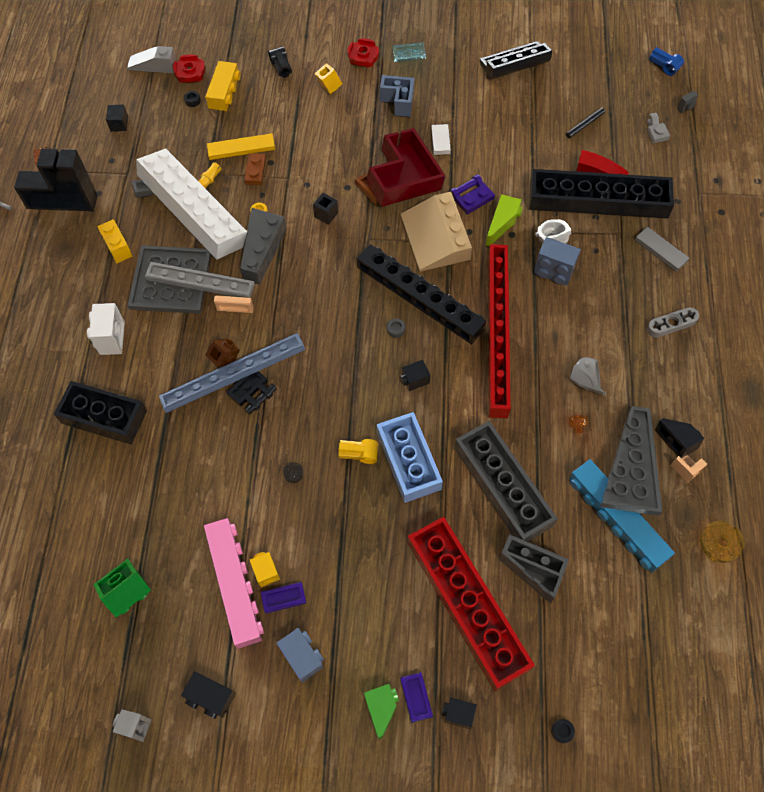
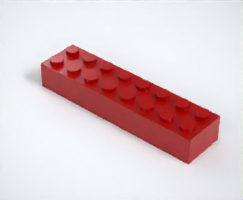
[407,516,535,692]

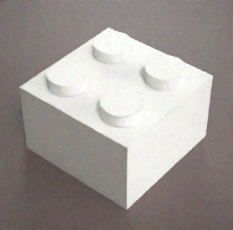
[87,303,125,355]

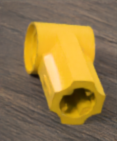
[339,439,379,464]

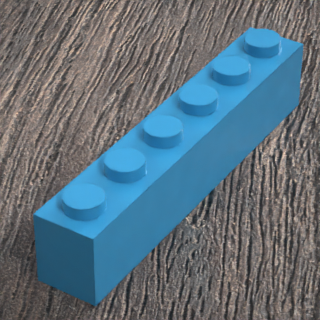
[569,459,675,573]

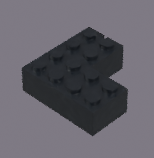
[14,148,98,212]

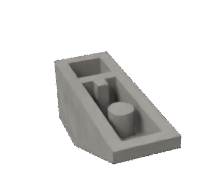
[127,46,177,73]

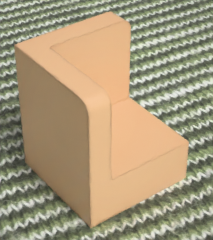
[671,455,707,483]

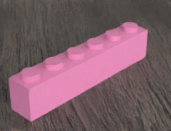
[204,518,264,649]

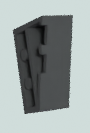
[499,534,569,604]

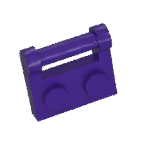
[449,174,495,215]

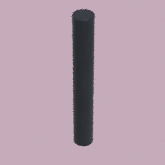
[566,108,605,139]

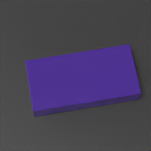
[261,582,307,614]
[400,672,433,723]

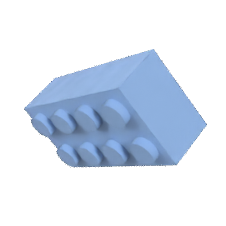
[377,412,443,503]

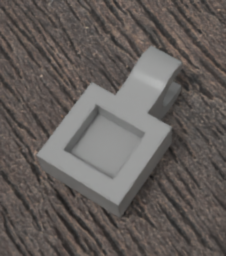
[647,113,670,143]

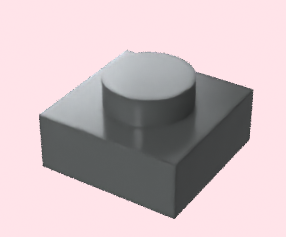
[677,91,698,113]
[131,180,153,198]

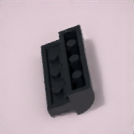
[480,41,552,80]

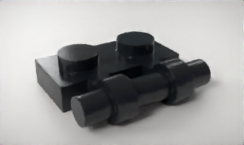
[226,371,277,415]

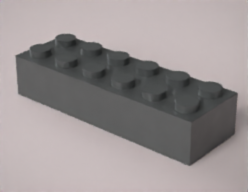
[454,421,558,542]

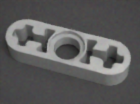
[647,307,699,338]

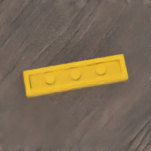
[207,133,275,160]

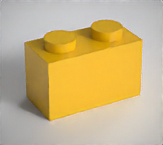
[97,219,133,264]

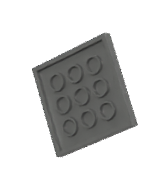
[128,245,212,314]

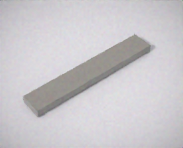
[145,262,255,298]

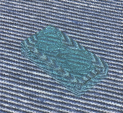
[392,42,426,62]

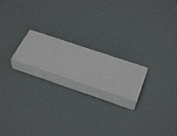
[635,227,689,272]

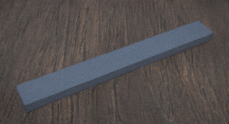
[159,333,306,413]

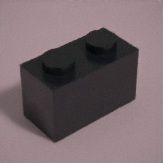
[181,671,236,719]

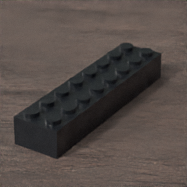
[529,169,674,218]

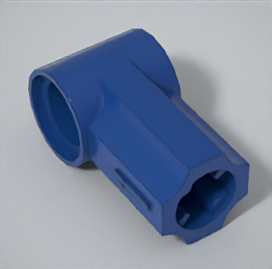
[649,47,684,76]

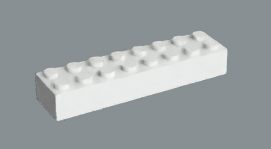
[136,149,247,260]

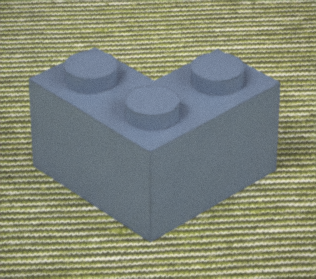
[380,75,414,117]

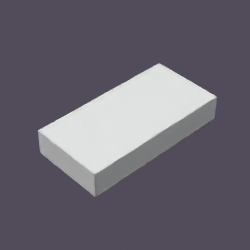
[431,124,451,155]

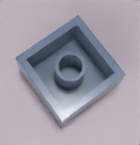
[534,237,581,286]

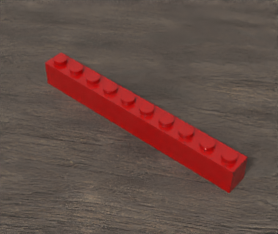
[488,244,511,419]

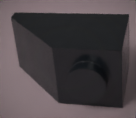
[655,418,704,459]

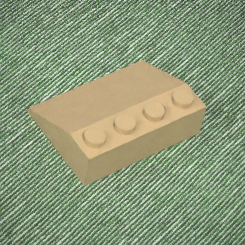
[400,192,472,272]

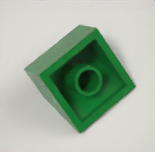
[93,558,151,618]

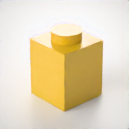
[315,63,342,94]
[250,552,280,588]

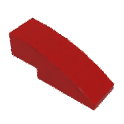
[576,150,629,175]

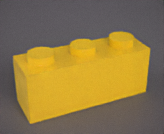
[205,61,241,111]

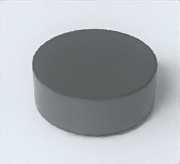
[387,319,405,338]

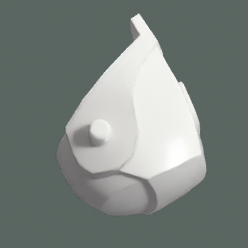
[535,219,571,245]

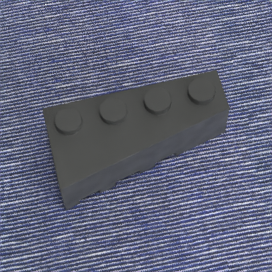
[240,208,287,285]

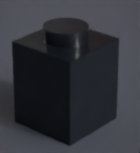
[106,104,128,132]
[313,193,338,225]
[400,359,431,391]
[441,697,477,730]

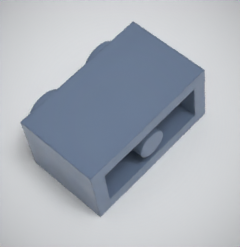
[277,628,324,683]

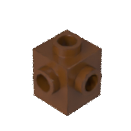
[205,339,240,367]

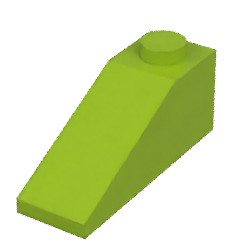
[486,194,523,246]

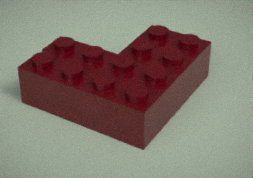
[366,128,446,207]

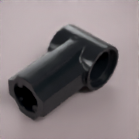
[268,46,292,78]

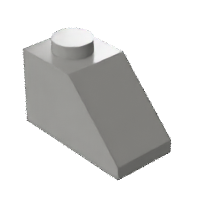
[113,709,152,742]

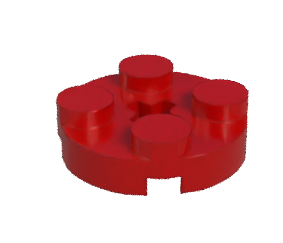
[348,38,379,68]
[173,54,206,83]

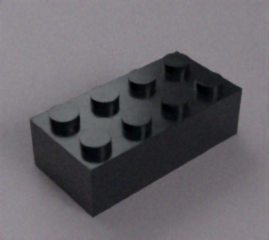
[54,381,147,445]

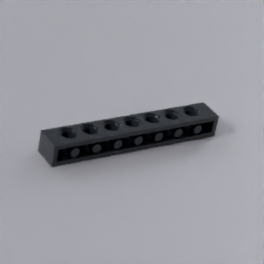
[357,244,486,345]

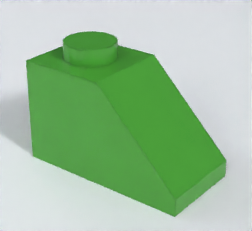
[364,684,399,740]

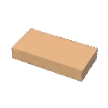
[214,296,254,313]

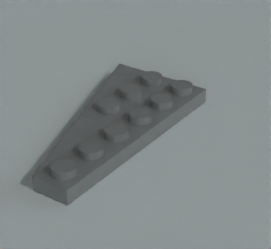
[600,406,662,516]

